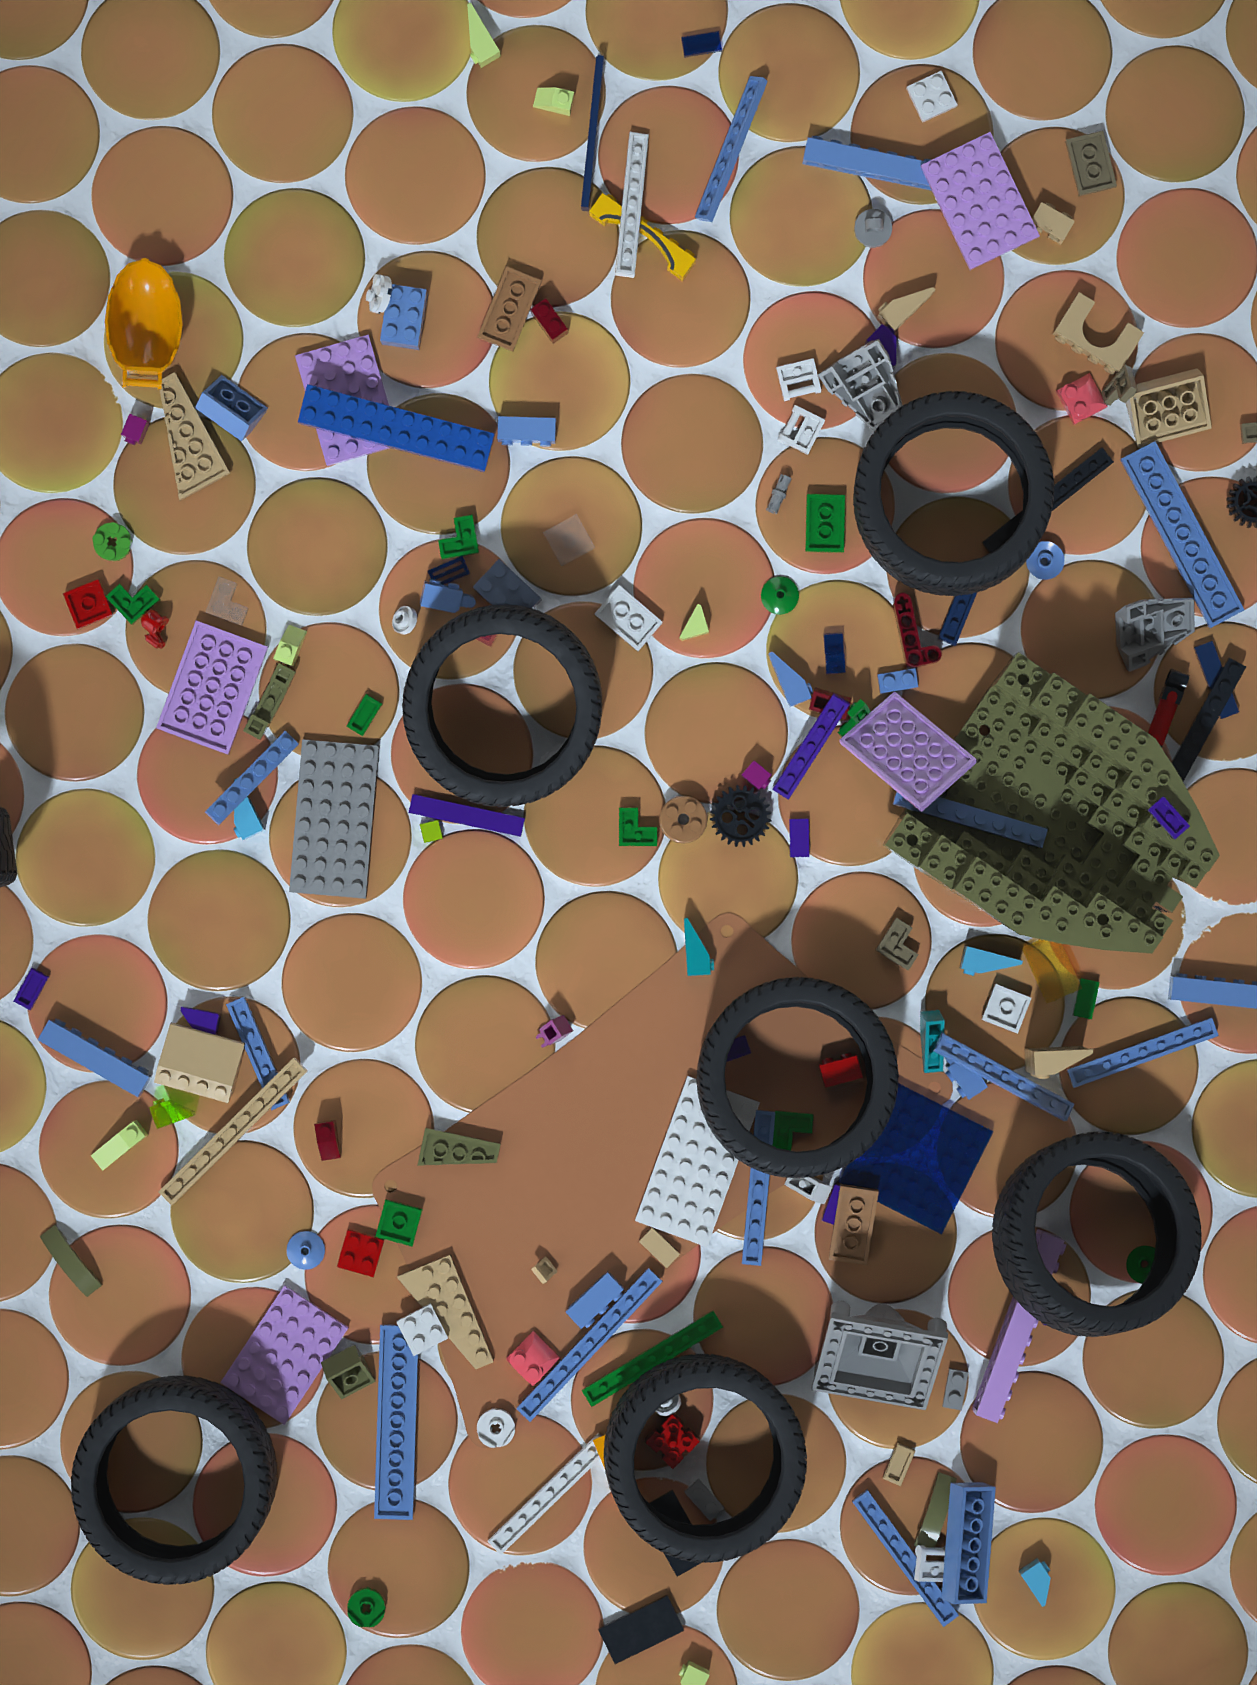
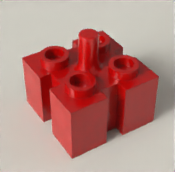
[645,1413,700,1469]

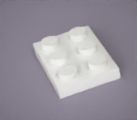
[594,585,663,651]

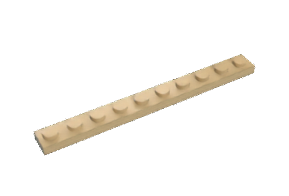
[159,1057,308,1206]

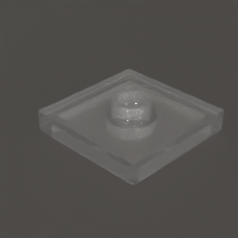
[543,514,595,566]

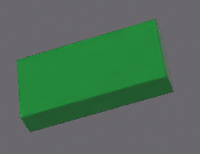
[346,694,383,736]
[1072,978,1100,1020]

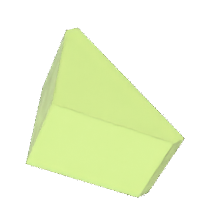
[679,604,709,641]

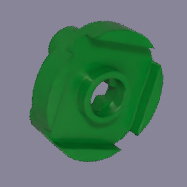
[347,1587,386,1628]

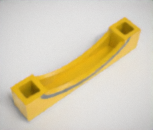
[589,193,696,281]

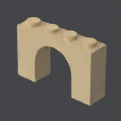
[1052,292,1144,374]

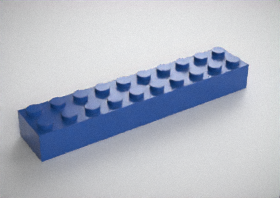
[298,384,494,472]

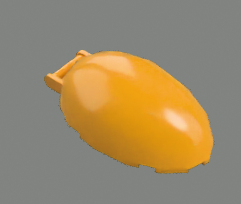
[104,258,183,390]

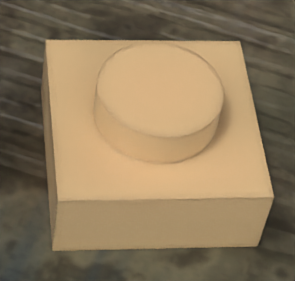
[531,1257,558,1284]

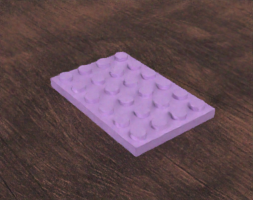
[920,132,1040,270]
[295,335,390,466]
[156,621,269,755]
[840,691,977,812]
[220,1285,349,1425]

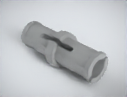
[766,474,792,514]

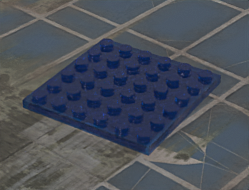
[838,1083,994,1235]

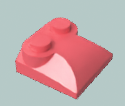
[1056,373,1108,425]
[506,1331,560,1386]

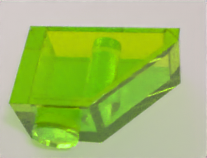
[149,1098,196,1129]

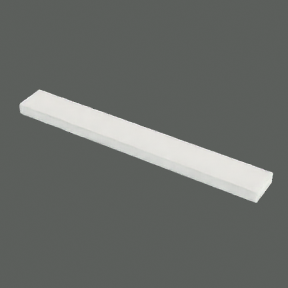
[615,132,649,278]
[488,1433,601,1555]

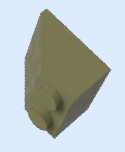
[321,1345,376,1399]

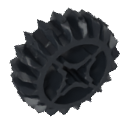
[1226,476,1257,528]

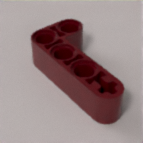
[893,593,942,668]

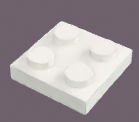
[906,71,957,123]
[981,984,1031,1034]
[396,1303,448,1356]

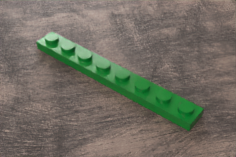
[582,1310,723,1407]

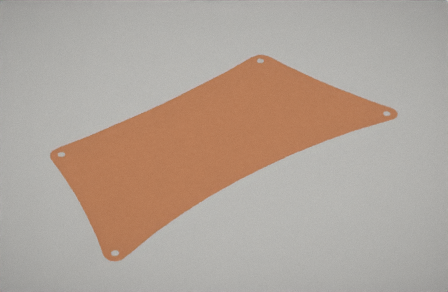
[372,913,953,1448]

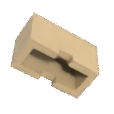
[1032,202,1075,245]

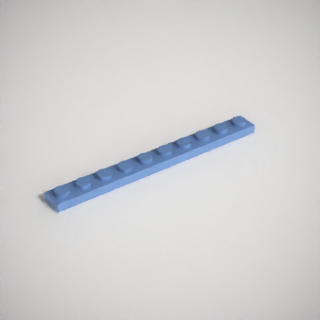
[516,1268,663,1422]

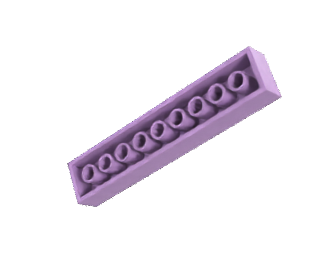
[972,1229,1066,1423]

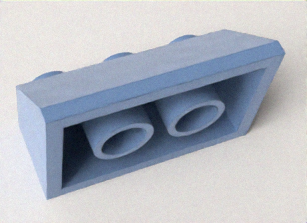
[195,375,268,441]

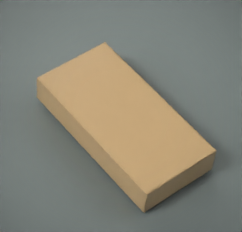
[639,1227,680,1268]
[882,1442,916,1486]

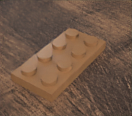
[477,266,542,352]
[829,1184,879,1265]

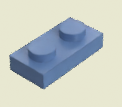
[877,668,918,694]

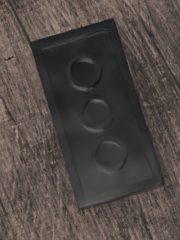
[649,1489,701,1577]
[598,1595,684,1664]

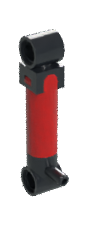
[1148,668,1190,748]

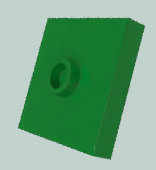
[375,1199,423,1247]

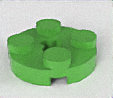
[92,522,132,561]

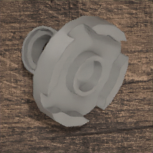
[854,209,892,248]

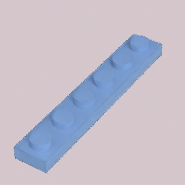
[205,731,299,826]
[226,997,290,1110]

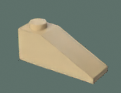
[877,287,936,331]

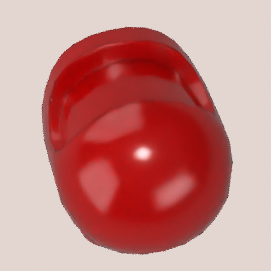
[141,610,169,649]

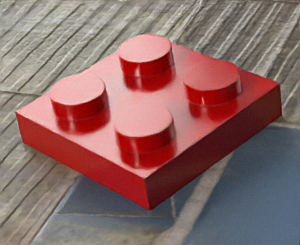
[63,579,113,629]
[337,1229,385,1278]

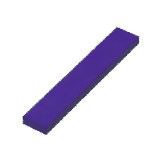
[772,693,850,800]
[408,794,525,837]

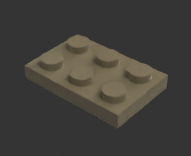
[1065,131,1117,196]

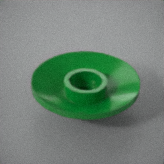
[761,577,799,615]
[1126,1245,1155,1284]

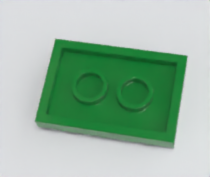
[805,494,845,553]

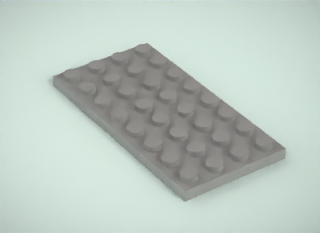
[289,740,379,899]

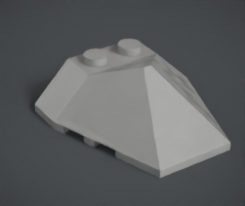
[818,339,903,431]
[1115,598,1195,672]

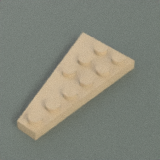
[160,372,231,501]
[397,1255,494,1369]

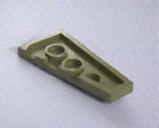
[417,1128,501,1166]

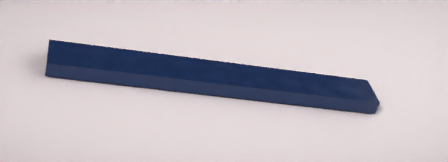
[581,55,604,212]

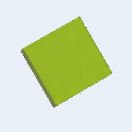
[420,820,443,843]

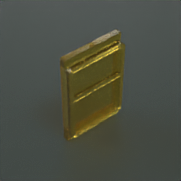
[1022,939,1082,1004]

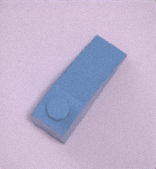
[768,652,813,708]

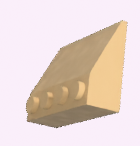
[1126,368,1212,448]
[154,1023,245,1103]
[1024,1046,1093,1079]

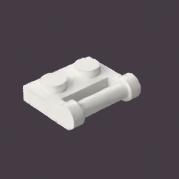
[776,358,821,401]
[777,405,825,455]
[914,1545,946,1582]

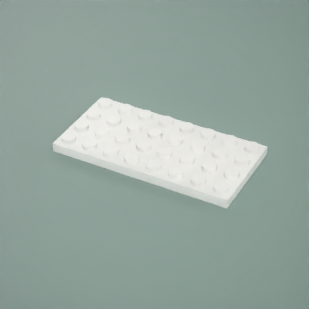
[635,1076,760,1247]

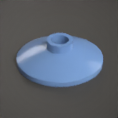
[1026,541,1065,580]
[286,1231,325,1270]

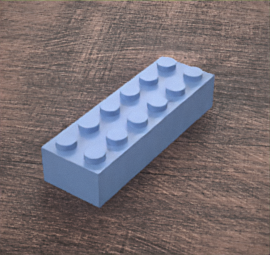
[941,1482,996,1604]

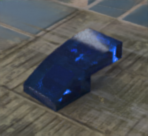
[823,632,846,674]

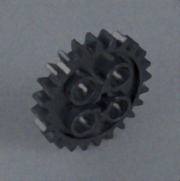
[710,785,772,847]

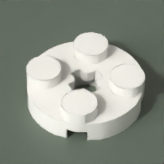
[366,274,392,314]
[477,1408,515,1448]

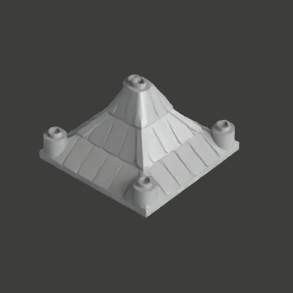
[812,1301,948,1410]

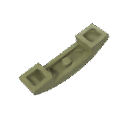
[243,663,296,740]
[40,1224,103,1297]
[914,1472,957,1547]

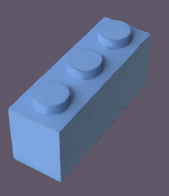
[497,416,556,447]
[565,1271,624,1329]

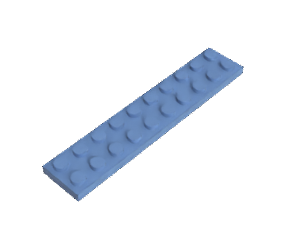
[1120,441,1244,629]
[374,1324,418,1520]

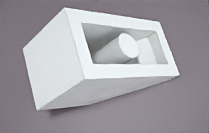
[784,1177,832,1204]

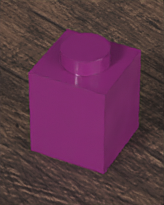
[121,413,150,445]
[741,761,771,790]

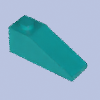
[684,918,714,976]
[920,1010,945,1073]

